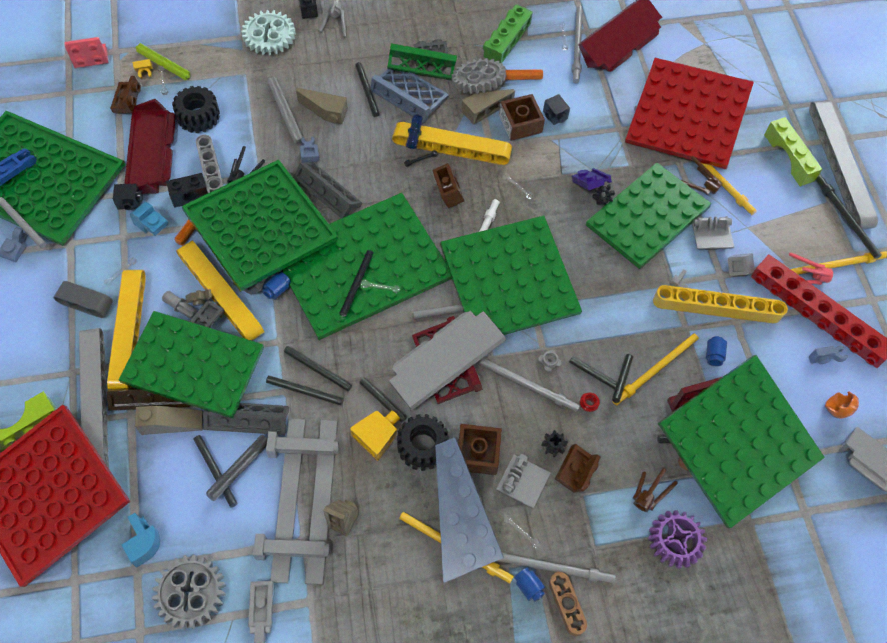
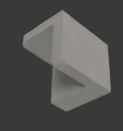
[728,253,755,276]

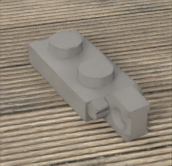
[248,581,274,643]

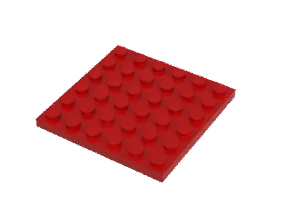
[625,58,754,170]
[0,404,131,587]

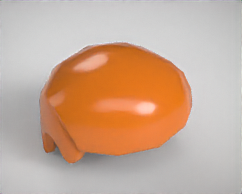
[825,391,859,419]

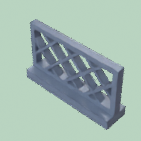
[371,63,449,123]

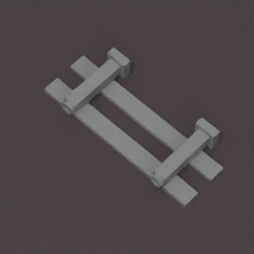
[253,419,339,585]

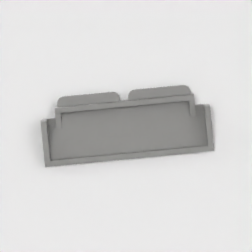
[389,311,506,410]
[838,427,887,492]

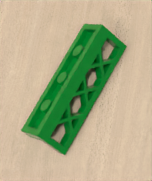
[387,43,457,81]

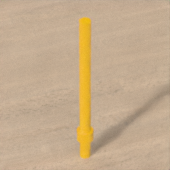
[702,163,757,215]
[791,251,887,275]
[612,333,699,406]
[399,512,514,584]

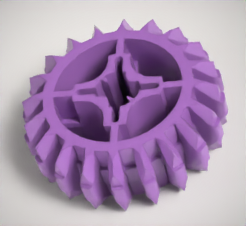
[648,510,707,569]

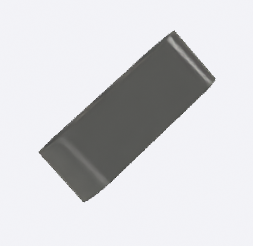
[53,281,113,318]

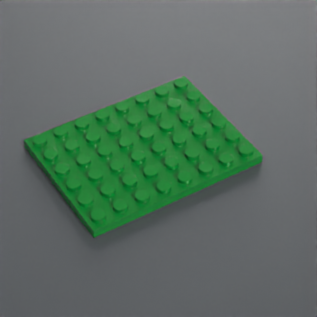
[0,111,126,246]
[281,193,452,340]

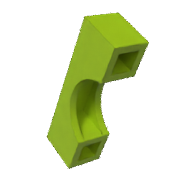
[764,117,822,187]
[0,391,56,453]

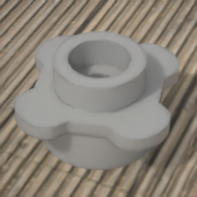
[538,350,561,372]

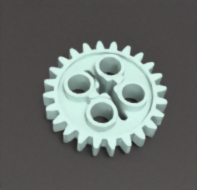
[241,10,296,55]

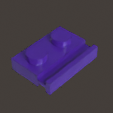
[572,168,612,190]

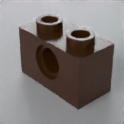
[432,163,464,208]

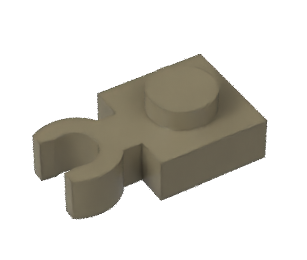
[185,289,212,306]

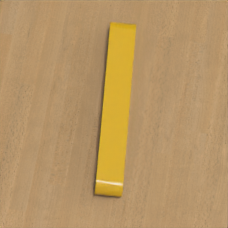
[392,122,512,165]
[176,240,265,341]
[107,270,146,389]
[653,285,788,323]

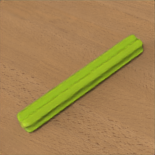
[135,43,191,80]

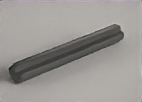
[206,435,267,501]

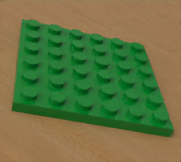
[182,159,338,292]
[440,215,582,335]
[658,355,825,528]

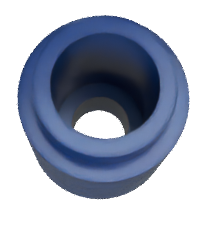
[263,272,291,300]
[706,336,727,366]
[514,567,546,602]

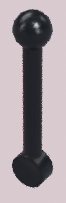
[404,150,438,167]

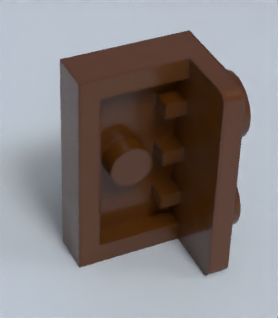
[110,76,141,113]
[555,444,601,493]

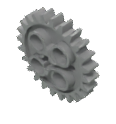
[452,58,506,94]
[152,555,226,629]

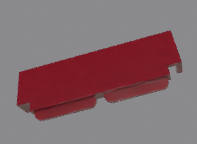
[578,0,663,72]
[124,99,176,194]

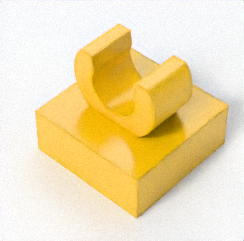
[132,59,153,79]

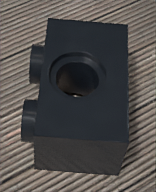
[166,173,208,208]

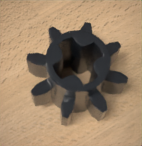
[592,184,615,206]
[541,430,568,457]

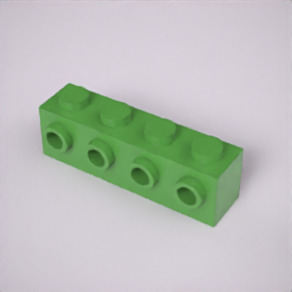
[483,4,533,63]

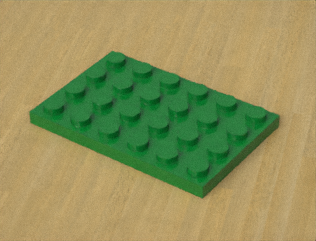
[586,163,711,269]
[118,311,264,419]

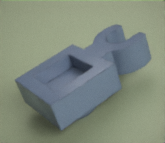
[300,137,319,163]

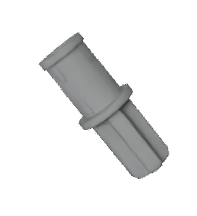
[162,291,198,319]

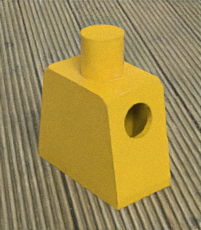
[350,411,400,461]

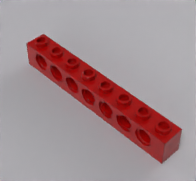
[751,254,887,368]

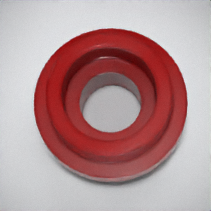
[580,392,600,412]

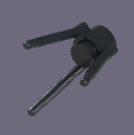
[227,146,265,183]

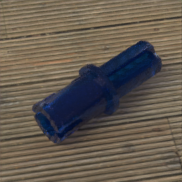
[406,114,423,149]

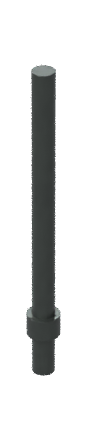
[816,176,882,259]

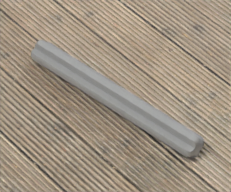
[268,76,302,144]

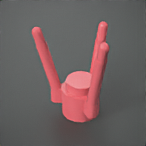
[789,252,833,285]

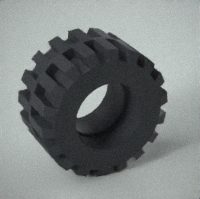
[172,86,220,133]
[397,414,449,471]

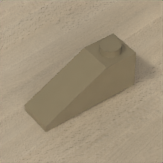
[296,88,348,124]
[461,89,515,125]
[135,406,203,435]
[323,500,359,536]

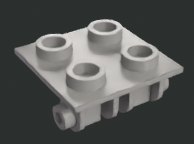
[692,216,734,249]
[496,454,551,509]

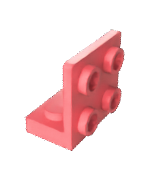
[64,37,109,68]

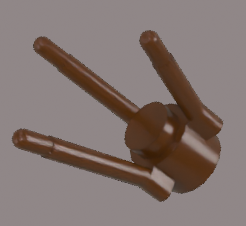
[681,156,723,195]
[633,468,678,512]

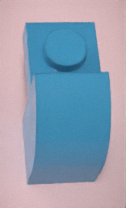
[130,202,169,236]
[121,513,160,568]

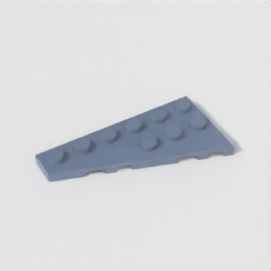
[435,437,504,583]

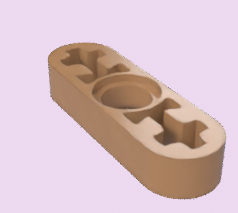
[549,572,587,636]

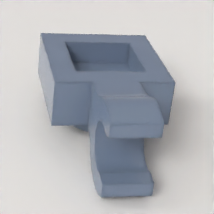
[0,227,28,262]
[808,346,848,364]

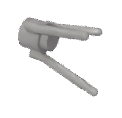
[319,0,346,37]

